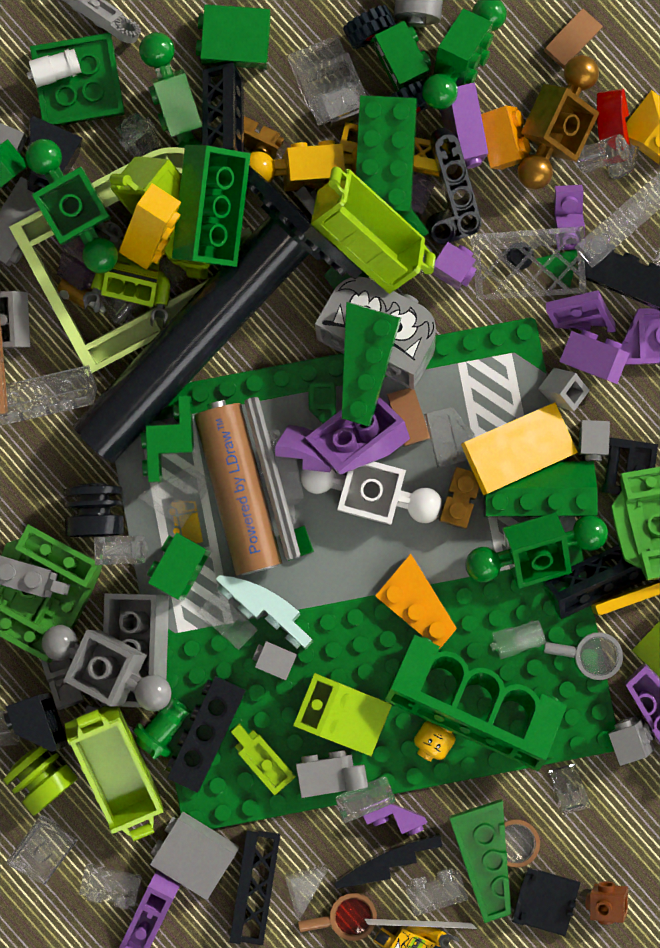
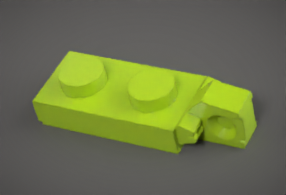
[230,724,296,795]

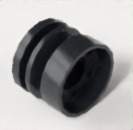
[64,483,124,537]

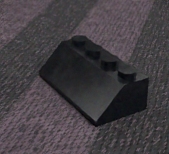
[4,692,69,752]

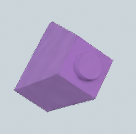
[440,83,488,169]

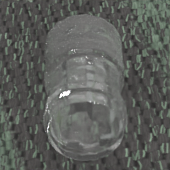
[577,134,629,172]
[490,620,546,659]

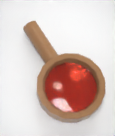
[298,892,377,941]

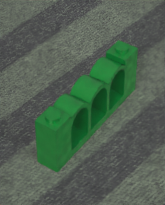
[385,635,567,772]

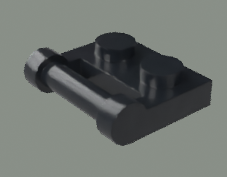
[601,438,658,495]

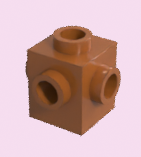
[585,881,628,925]

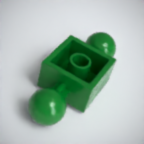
[422,0,507,110]
[139,32,202,148]
[26,139,118,274]
[465,513,608,589]

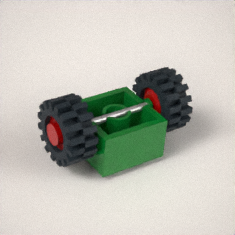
[343,5,431,115]

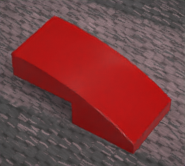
[597,89,630,150]

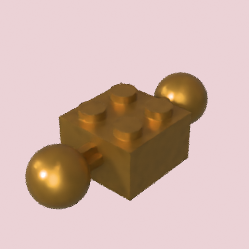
[518,55,599,190]

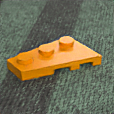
[375,554,457,649]

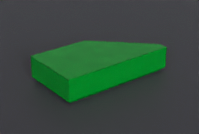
[308,382,336,424]

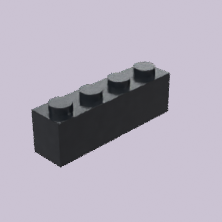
[576,242,660,311]

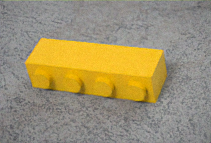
[119,183,181,270]

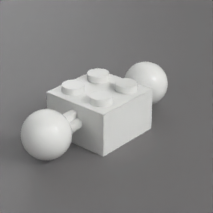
[300,461,443,525]

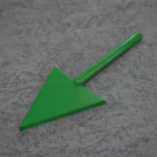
[535,249,579,288]

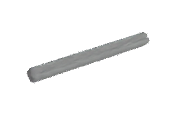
[244,397,300,560]

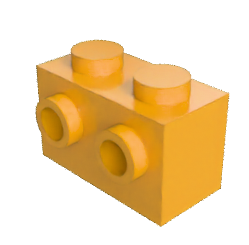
[481,105,531,170]

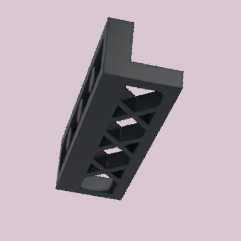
[202,62,244,152]
[543,545,646,619]
[229,829,281,945]

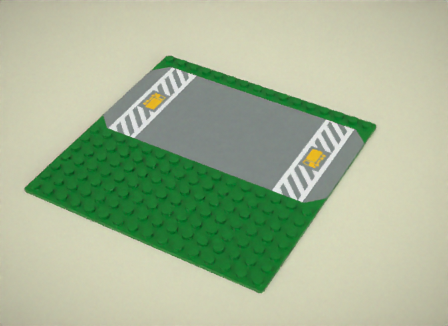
[115,317,616,829]

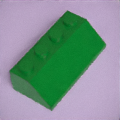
[483,461,598,517]

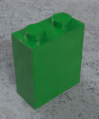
[196,4,271,69]

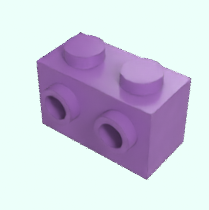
[432,242,477,290]
[559,330,629,384]

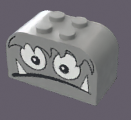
[315,277,436,390]

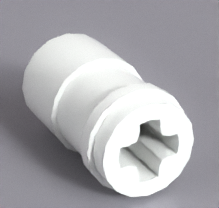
[27,49,82,88]

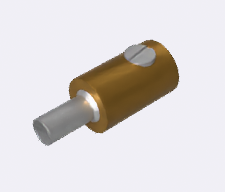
[57,275,108,314]

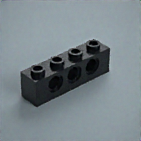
[165,676,246,793]

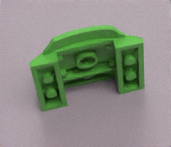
[611,467,660,580]
[0,524,103,663]

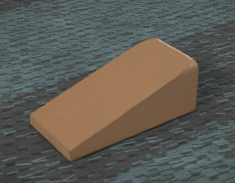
[387,388,430,447]

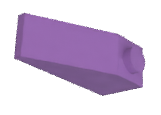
[119,870,181,948]

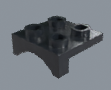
[511,866,581,937]

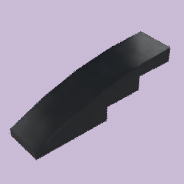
[335,834,443,889]

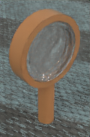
[504,819,540,868]

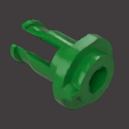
[133,698,192,759]

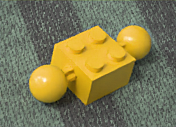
[249,140,357,192]

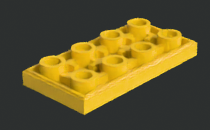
[461,402,578,495]

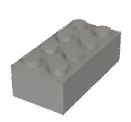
[101,593,169,707]

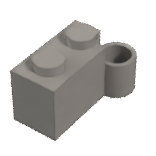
[296,750,368,798]

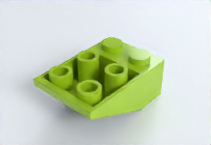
[293,673,392,756]

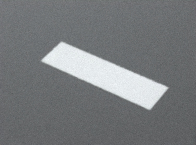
[364,919,477,929]

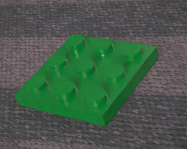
[30,33,125,126]

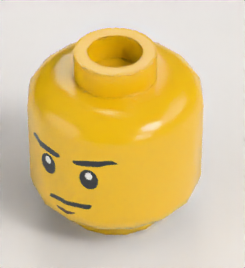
[414,721,456,762]

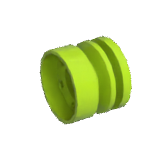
[3,746,78,816]

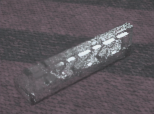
[0,365,97,426]

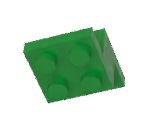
[141,396,194,482]

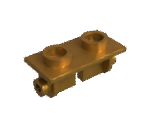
[244,116,285,160]

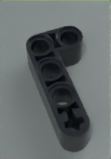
[426,128,482,244]

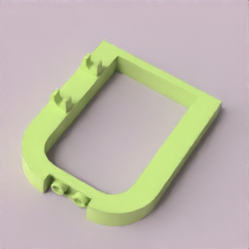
[9,147,252,375]

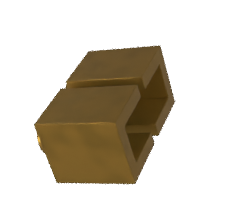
[439,467,479,529]

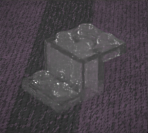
[287,35,366,126]

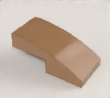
[544,9,603,69]

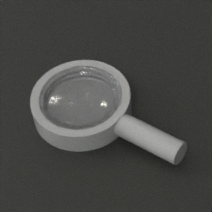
[543,632,623,680]

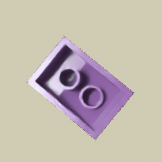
[305,397,410,474]

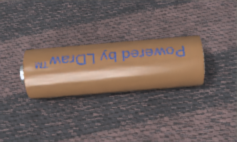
[194,400,283,576]

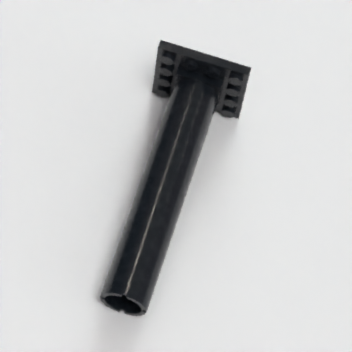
[73,165,362,463]

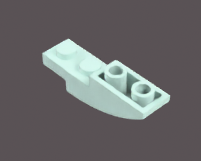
[216,575,313,650]

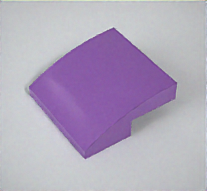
[275,425,333,472]

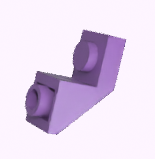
[554,185,585,250]
[362,801,427,836]

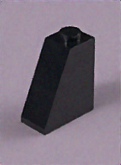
[27,116,83,193]

